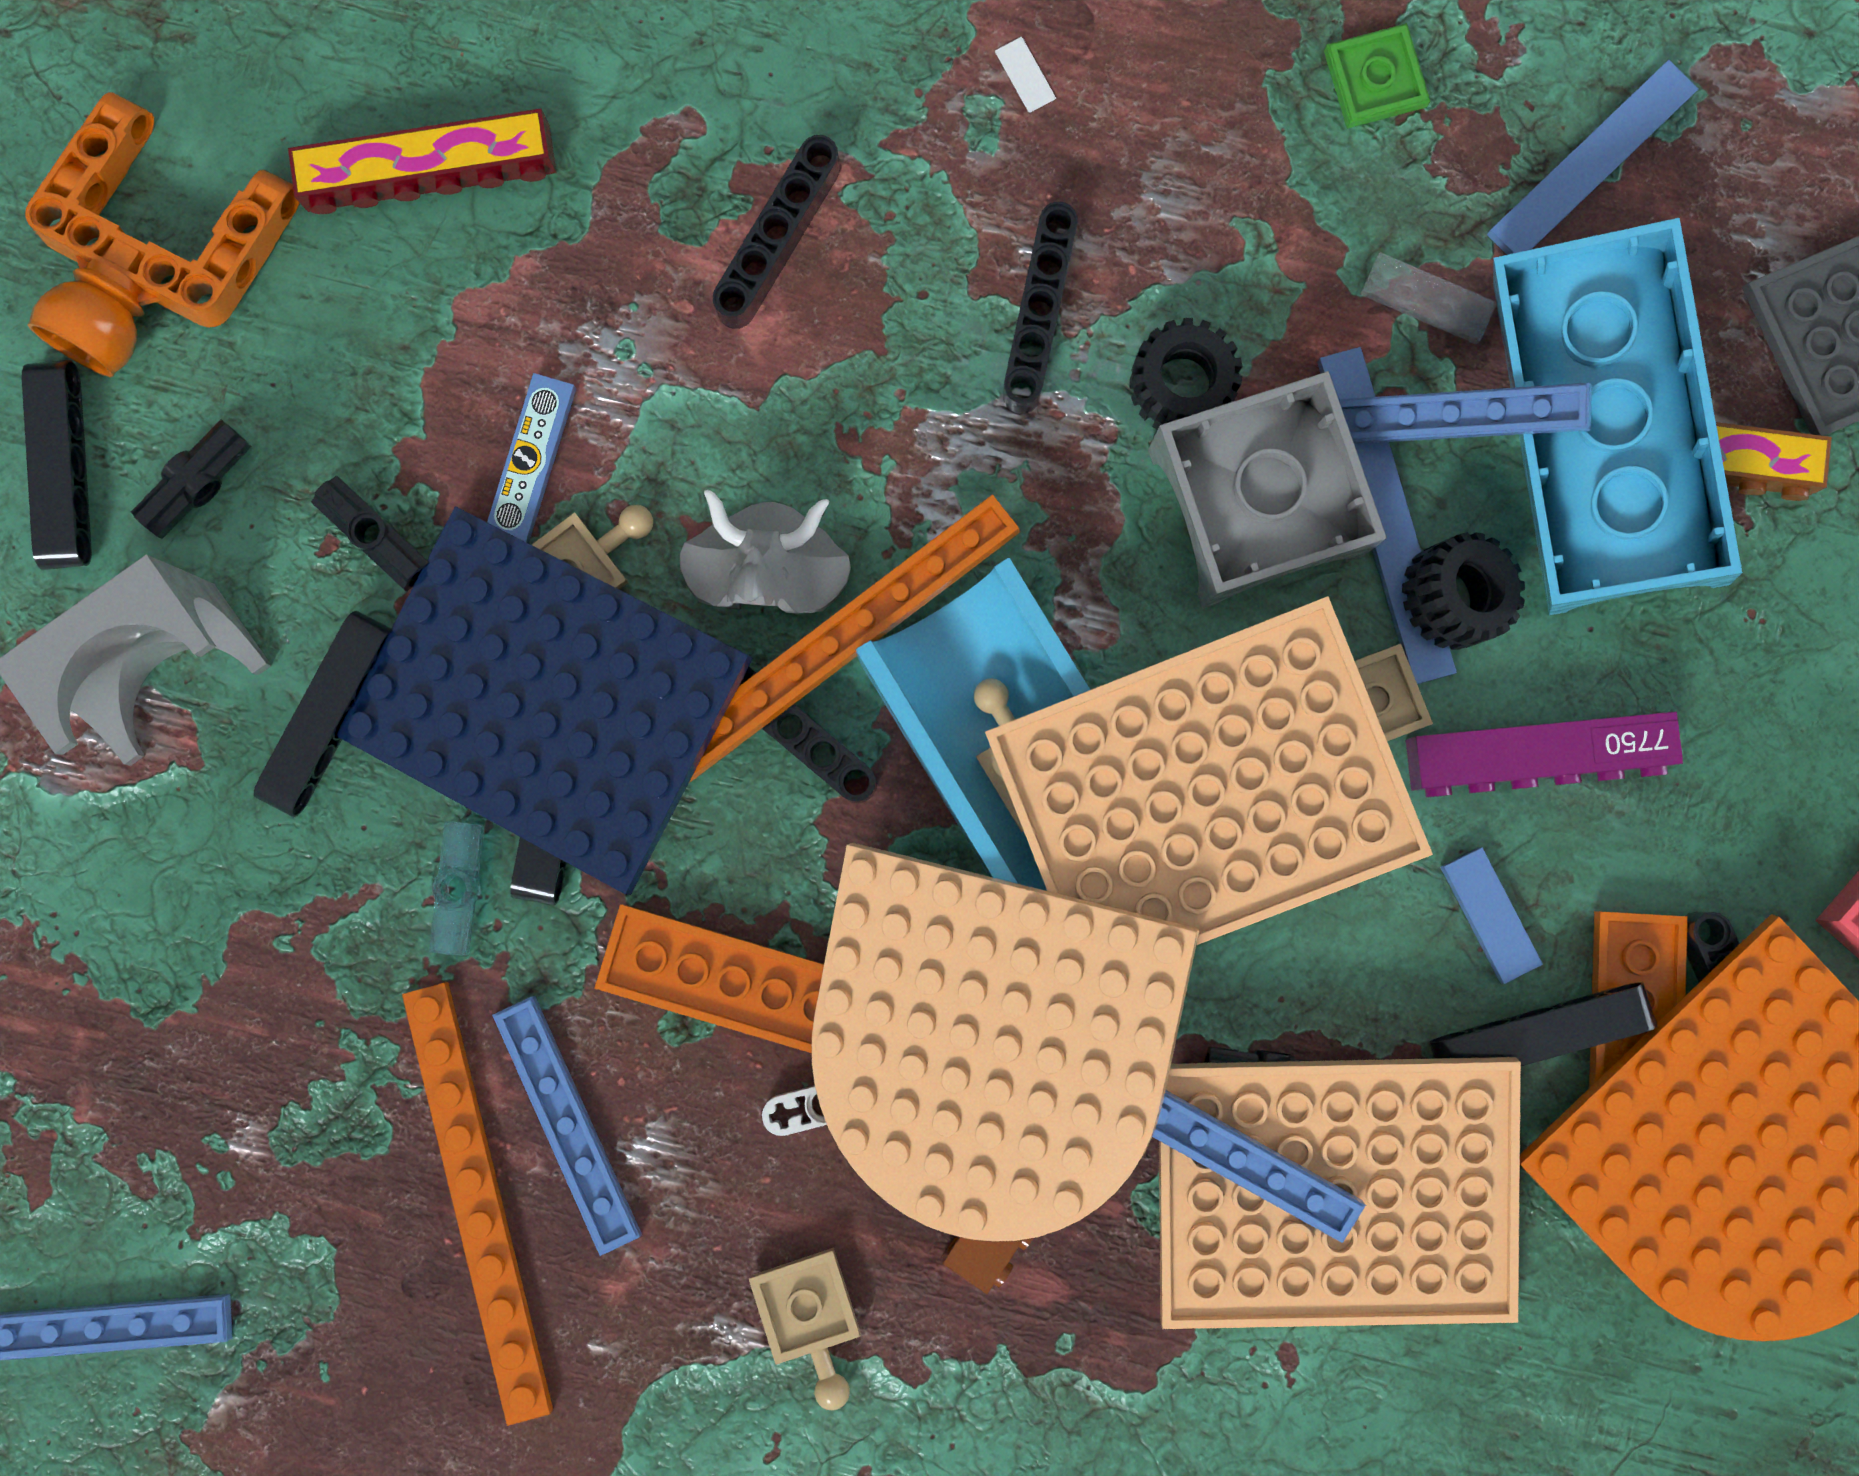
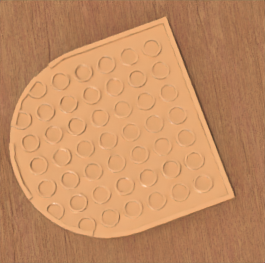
[812,843,1200,1241]

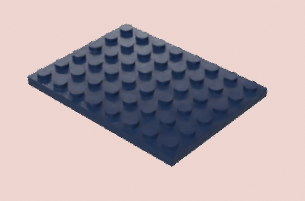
[336,506,753,895]

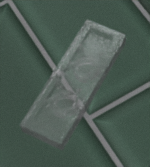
[1360,252,1497,344]

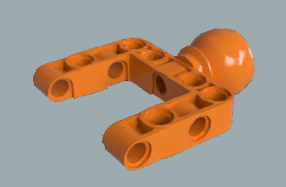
[25,92,300,377]

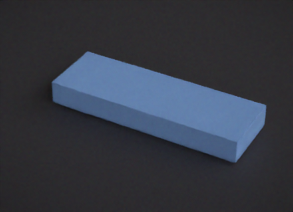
[1440,847,1543,984]

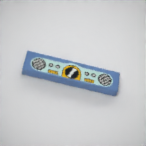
[487,373,577,543]

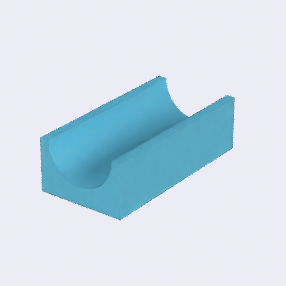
[1493,218,1742,615]
[855,558,1090,891]

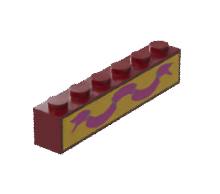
[288,108,557,214]

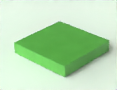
[1324,23,1431,129]

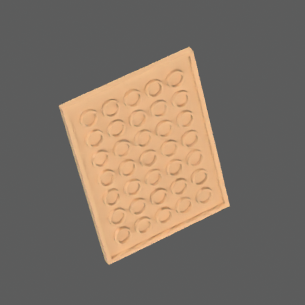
[985,596,1433,945]
[1159,1057,1521,1329]

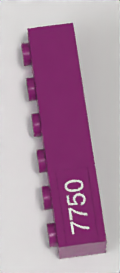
[1405,712,1683,798]

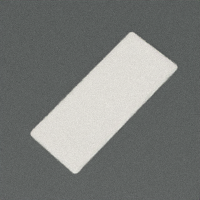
[995,37,1056,112]

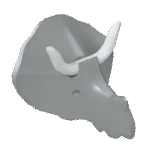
[680,490,851,614]

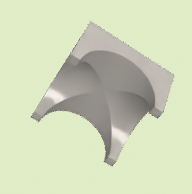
[1148,371,1387,609]
[0,554,272,766]

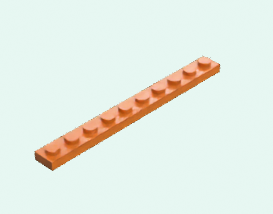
[688,494,1020,784]
[402,982,553,1426]

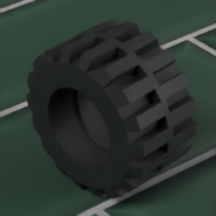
[1129,318,1243,430]
[1402,532,1525,650]

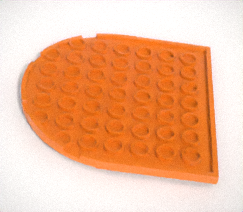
[1520,914,1859,1341]

